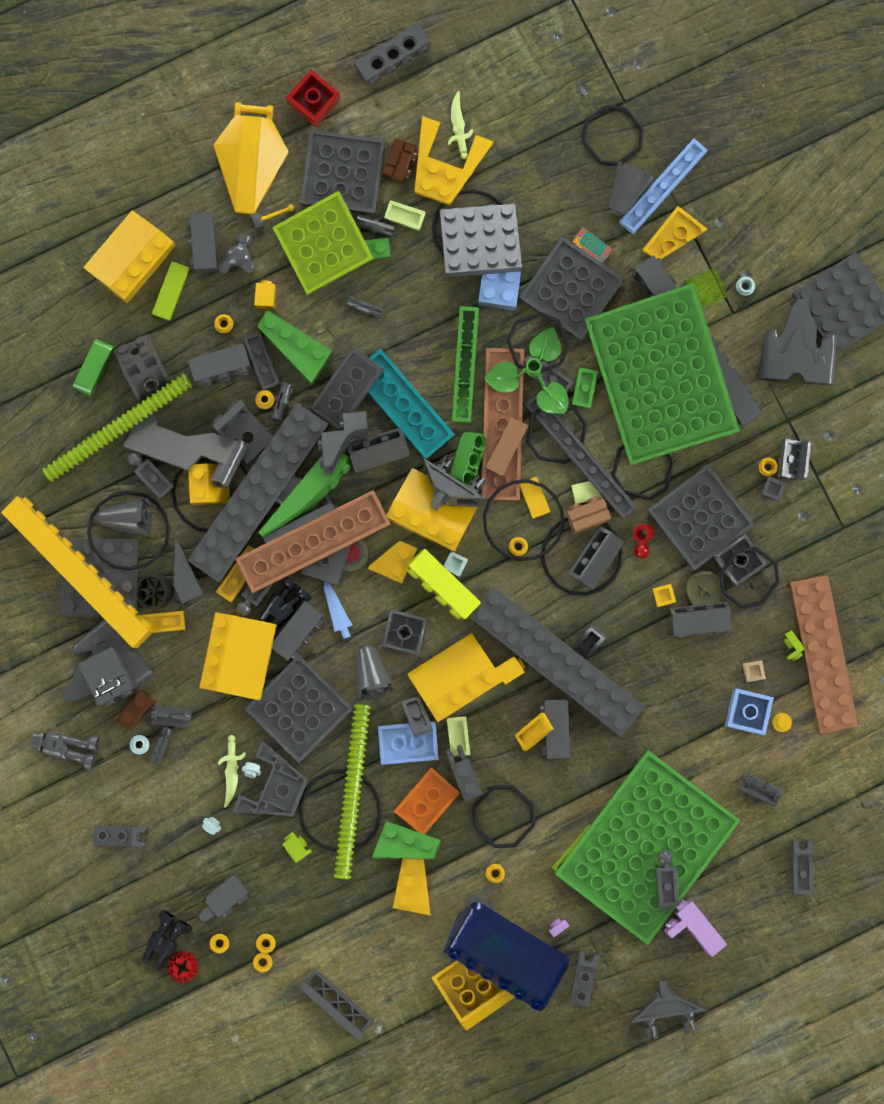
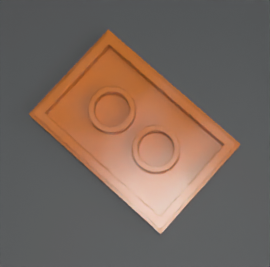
[393,768,460,835]

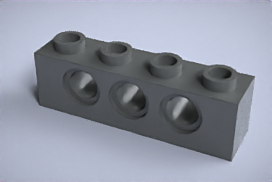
[354,23,430,86]

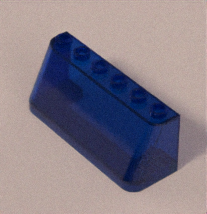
[442,902,570,1011]

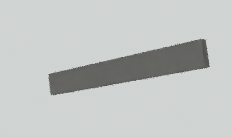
[524,393,638,520]

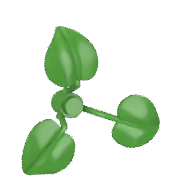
[485,328,568,414]

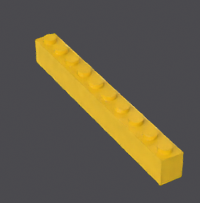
[1,496,153,648]

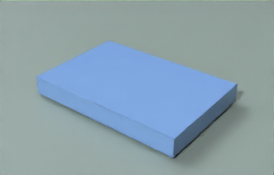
[378,721,439,765]

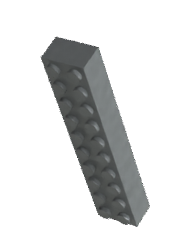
[632,255,762,430]
[187,403,329,584]
[469,587,645,737]

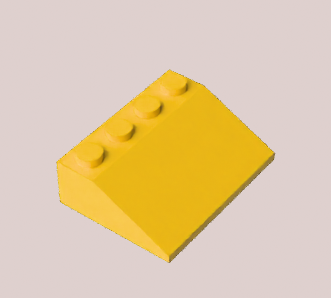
[83,210,176,304]
[386,468,478,553]
[199,612,277,700]
[407,633,503,723]
[432,934,531,1031]

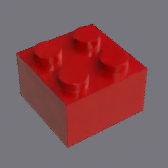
[286,70,341,127]

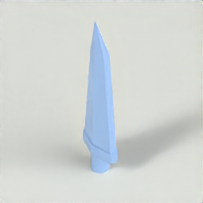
[323,582,353,639]

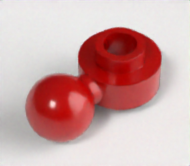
[633,523,654,559]

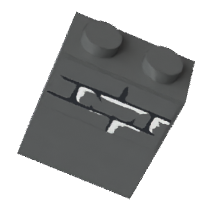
[78,646,136,707]

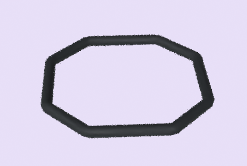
[582,105,644,166]
[507,312,570,372]
[526,406,587,464]
[612,445,674,500]
[719,547,779,609]
[473,785,535,848]

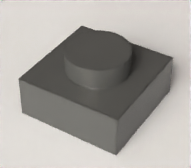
[761,476,786,502]

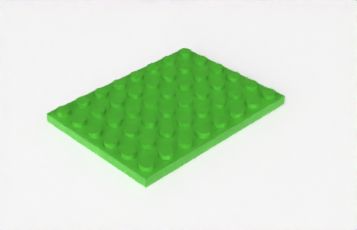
[585,283,740,465]
[555,750,741,945]

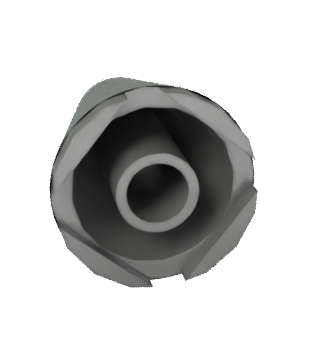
[608,161,653,217]
[97,498,153,536]
[356,644,395,700]

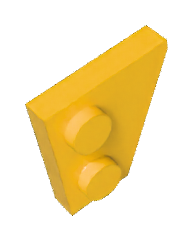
[368,541,417,584]

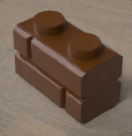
[382,138,418,184]
[114,689,156,731]

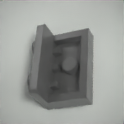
[777,439,811,480]

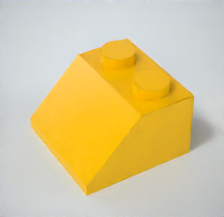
[189,464,230,505]

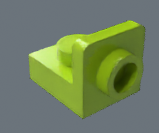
[783,630,805,661]

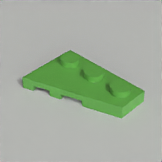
[372,821,441,860]

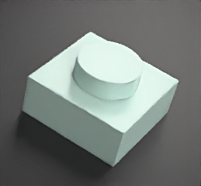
[444,551,468,577]

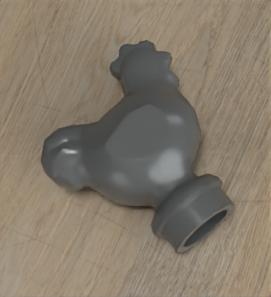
[218,234,255,274]

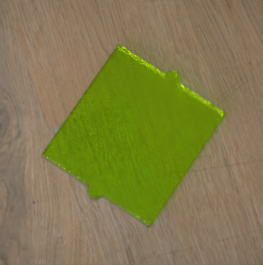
[685,268,728,307]

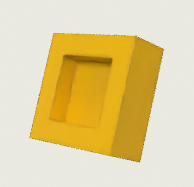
[652,584,676,608]

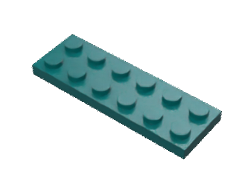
[368,348,455,460]

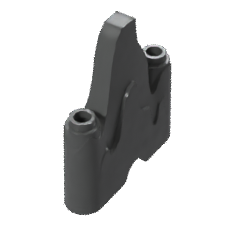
[758,299,837,386]
[62,619,155,702]

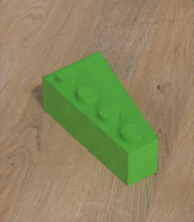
[257,310,333,386]

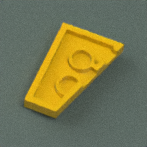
[642,206,707,260]
[393,858,431,916]

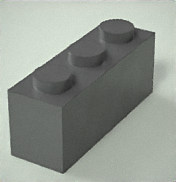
[187,212,218,273]
[347,427,410,473]
[568,526,624,591]
[272,601,324,661]
[670,601,732,638]
[540,700,570,759]

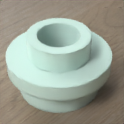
[736,277,755,296]
[130,735,149,754]
[242,762,261,778]
[202,817,221,835]

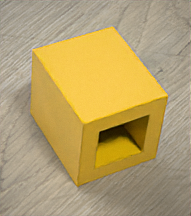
[254,280,276,310]
[495,656,525,685]

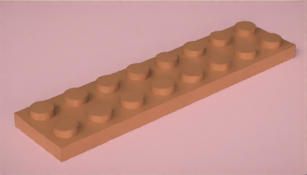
[481,348,524,501]
[236,490,391,593]
[790,575,858,734]

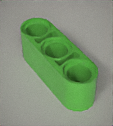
[73,339,115,396]
[450,432,486,486]

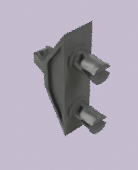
[423,454,486,511]
[629,980,707,1040]

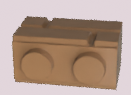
[566,496,611,534]

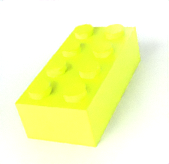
[407,549,481,619]

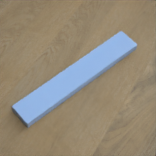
[619,138,708,234]

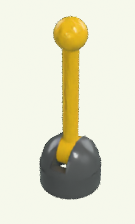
[250,204,295,230]

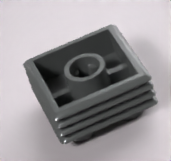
[714,534,767,587]
[382,610,428,656]

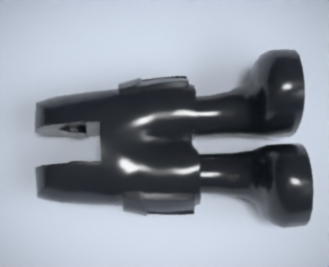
[258,576,312,631]
[142,910,193,970]

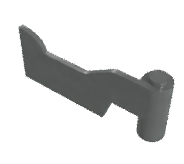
[123,414,247,489]

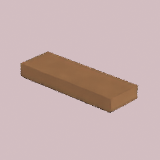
[485,417,528,477]

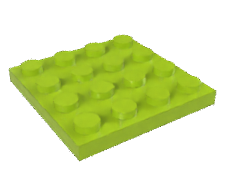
[272,191,374,295]

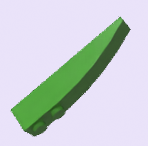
[452,306,479,422]
[258,453,352,539]

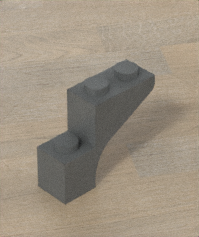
[318,411,368,475]

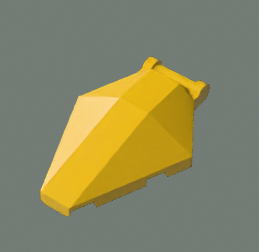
[213,102,289,215]

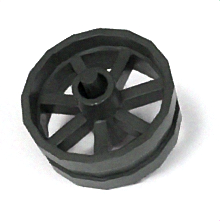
[136,574,173,609]

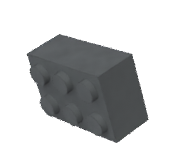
[188,343,252,389]

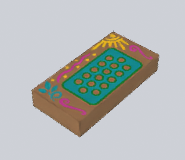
[572,227,613,264]

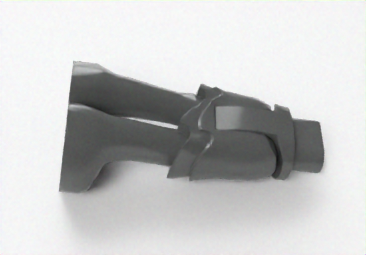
[30,732,100,771]

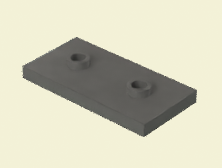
[310,347,384,431]
[301,502,351,586]

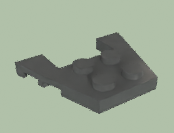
[233,741,308,816]

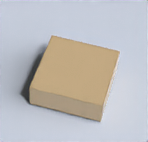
[743,660,766,682]

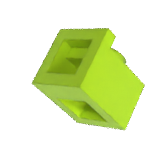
[282,832,312,863]

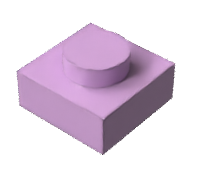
[549,918,569,937]

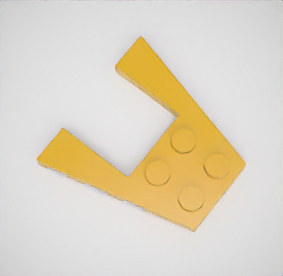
[415,116,494,206]

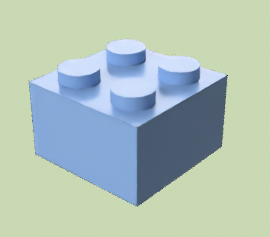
[478,272,521,311]
[725,688,774,736]

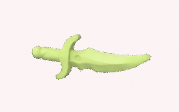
[448,91,473,159]
[218,735,246,808]

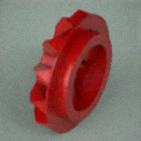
[167,951,198,983]

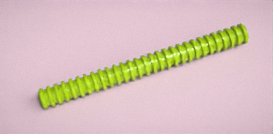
[42,373,193,482]
[334,704,371,879]

